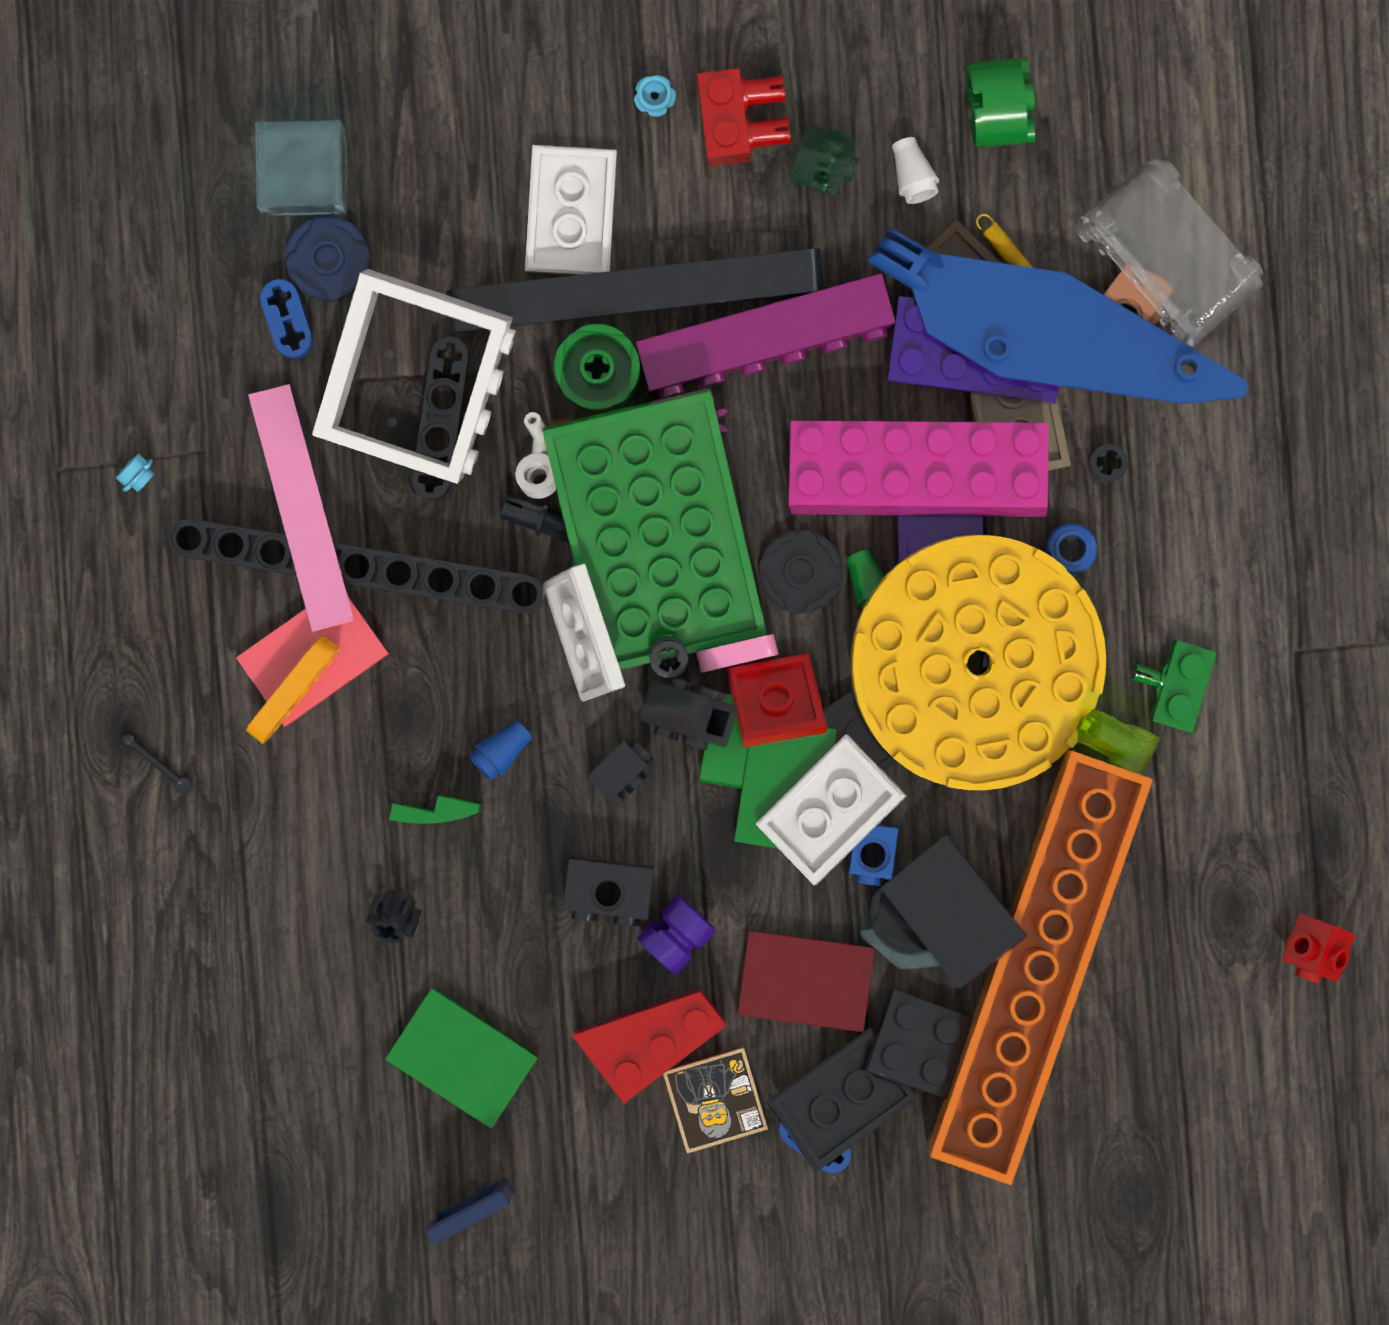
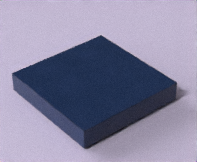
[426,1178,514,1246]

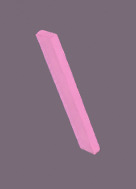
[248,384,354,632]

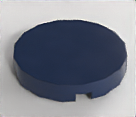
[285,216,370,301]

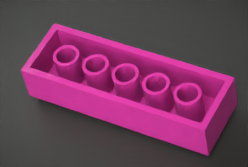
[789,421,1049,517]

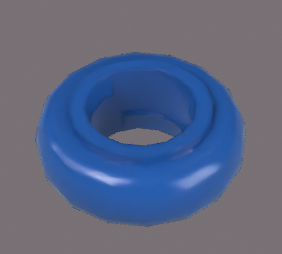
[1045,523,1098,575]

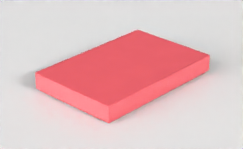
[236,594,389,727]

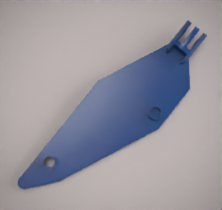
[868,227,1248,404]

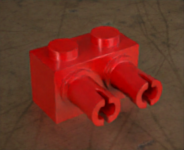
[697,68,791,167]

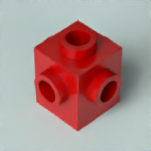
[1281,913,1356,984]

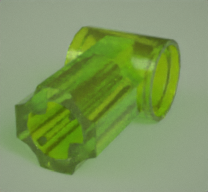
[1076,709,1160,776]

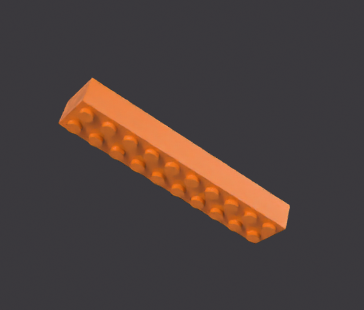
[926,750,1153,1185]

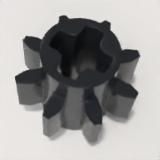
[366,890,422,943]

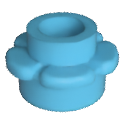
[634,75,676,117]
[115,453,154,492]

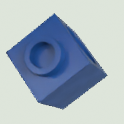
[847,825,898,886]

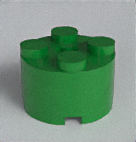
[966,57,1035,148]
[554,324,641,414]

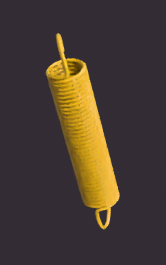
[976,214,1033,268]

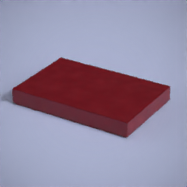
[737,930,875,1032]

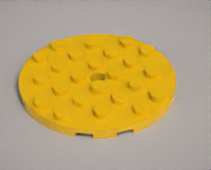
[851,535,1106,790]

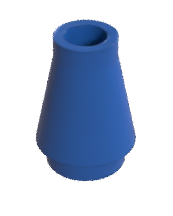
[469,720,533,781]

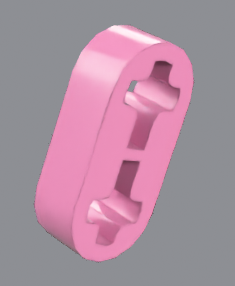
[696,634,779,673]

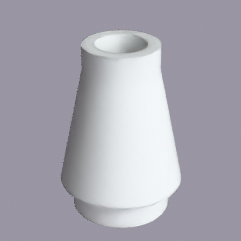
[892,137,939,204]

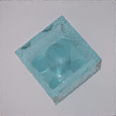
[255,120,348,215]

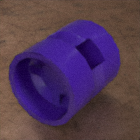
[637,894,717,975]

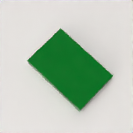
[734,727,838,849]
[385,987,539,1129]

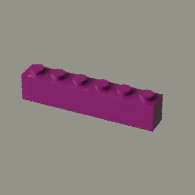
[636,273,896,399]

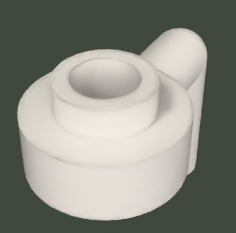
[515,412,556,499]

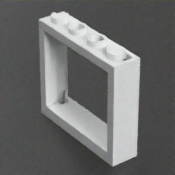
[312,269,516,484]

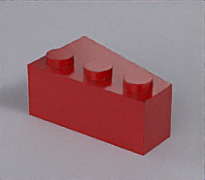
[572,987,726,1104]

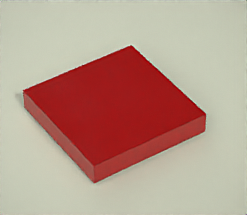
[726,653,827,748]

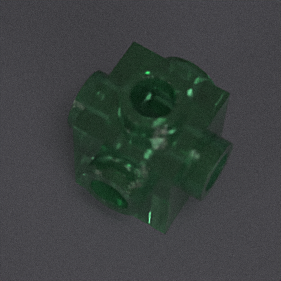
[790,124,859,196]

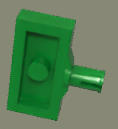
[1131,640,1217,733]

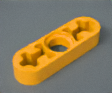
[246,635,341,744]

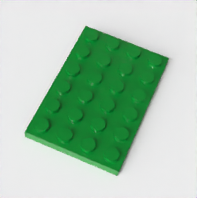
[542,388,767,670]

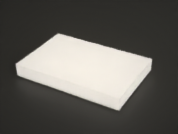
[525,145,617,276]
[542,564,625,702]
[756,734,907,885]

